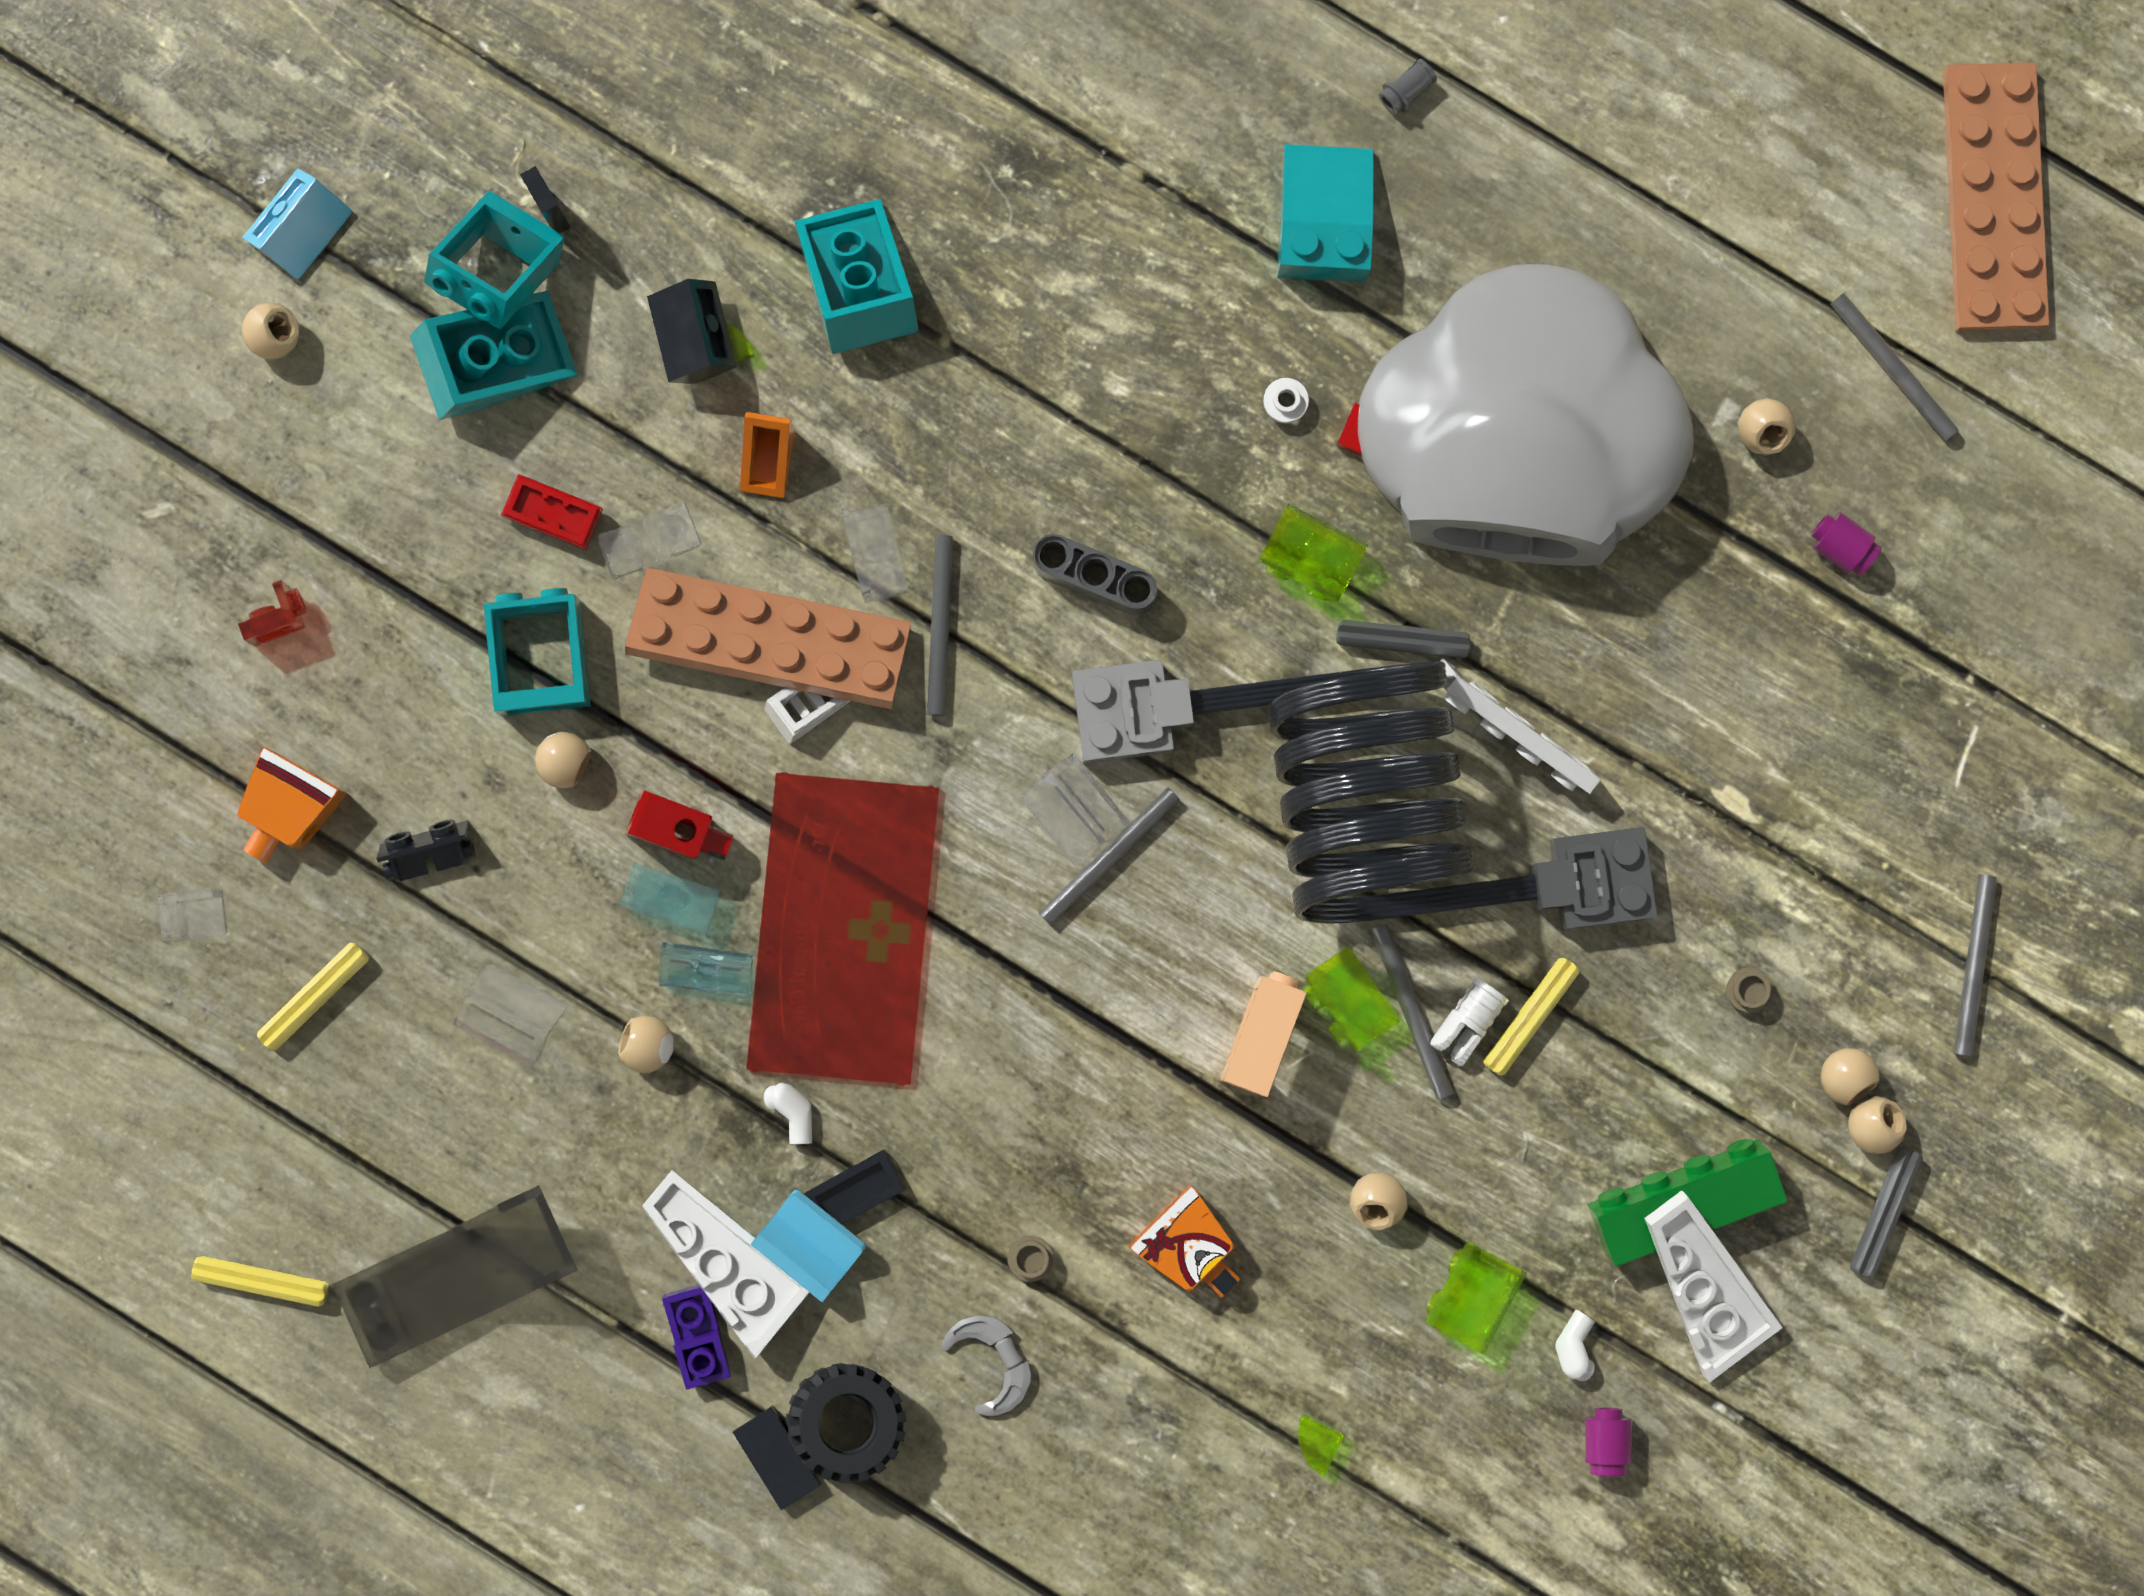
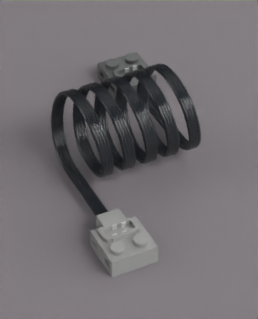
[1072,660,1657,930]

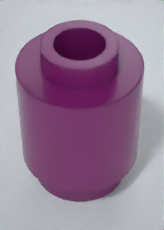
[1811,512,1882,576]
[1585,1408,1632,1476]

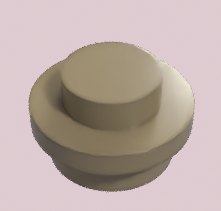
[1726,967,1773,1013]
[1008,1235,1054,1282]

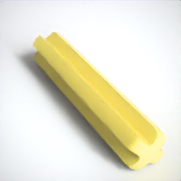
[257,942,369,1050]
[1484,957,1580,1076]
[191,1256,328,1307]

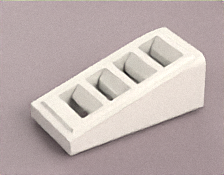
[764,688,850,744]

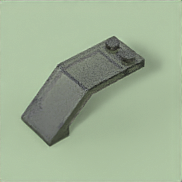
[332,1185,578,1369]

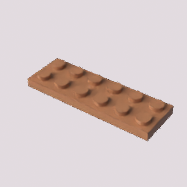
[1943,62,2049,331]
[625,567,911,709]

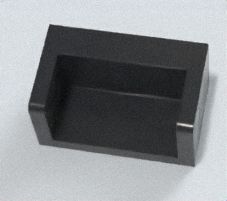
[647,278,737,384]

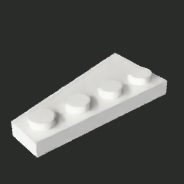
[1440,657,1601,794]
[642,1170,809,1360]
[1645,1191,1783,1383]

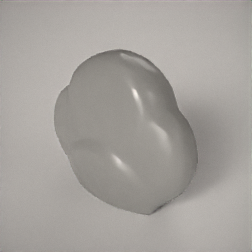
[1358,263,1694,566]

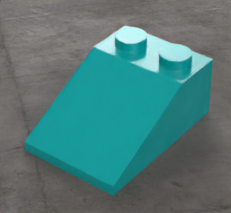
[1277,144,1373,282]
[794,199,919,354]
[410,291,578,420]

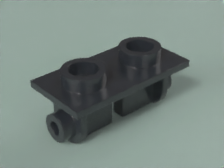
[376,819,476,883]

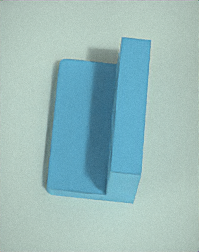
[242,168,352,279]
[750,1190,866,1302]

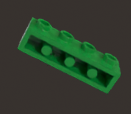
[1587,1139,1788,1267]

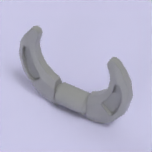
[941,1315,1031,1416]

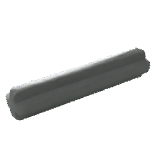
[1336,620,1471,658]
[1850,1147,1923,1278]

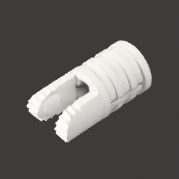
[1430,977,1509,1066]

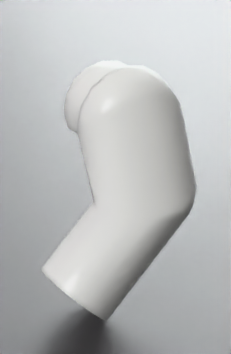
[764,1083,812,1144]
[1555,1310,1595,1382]

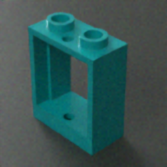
[424,190,565,329]
[483,588,591,716]

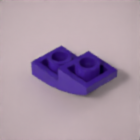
[662,1285,731,1390]

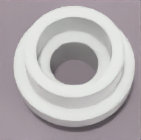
[1263,378,1309,423]

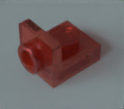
[238,580,307,647]

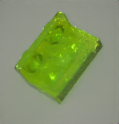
[1258,503,1368,601]
[1301,946,1400,1052]
[1425,1241,1527,1355]

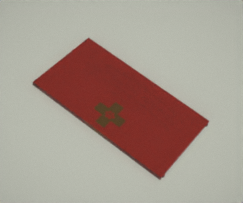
[746,771,939,1086]

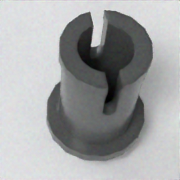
[1379,59,1437,115]

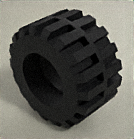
[786,1363,906,1483]

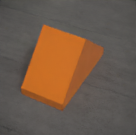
[740,412,796,498]

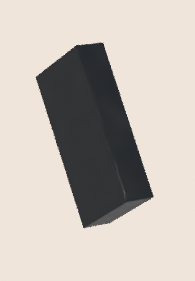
[520,166,571,233]
[803,1149,906,1225]
[732,1405,822,1510]

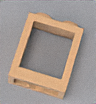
[1220,971,1306,1097]

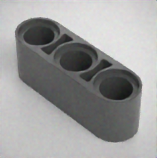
[1033,534,1157,615]

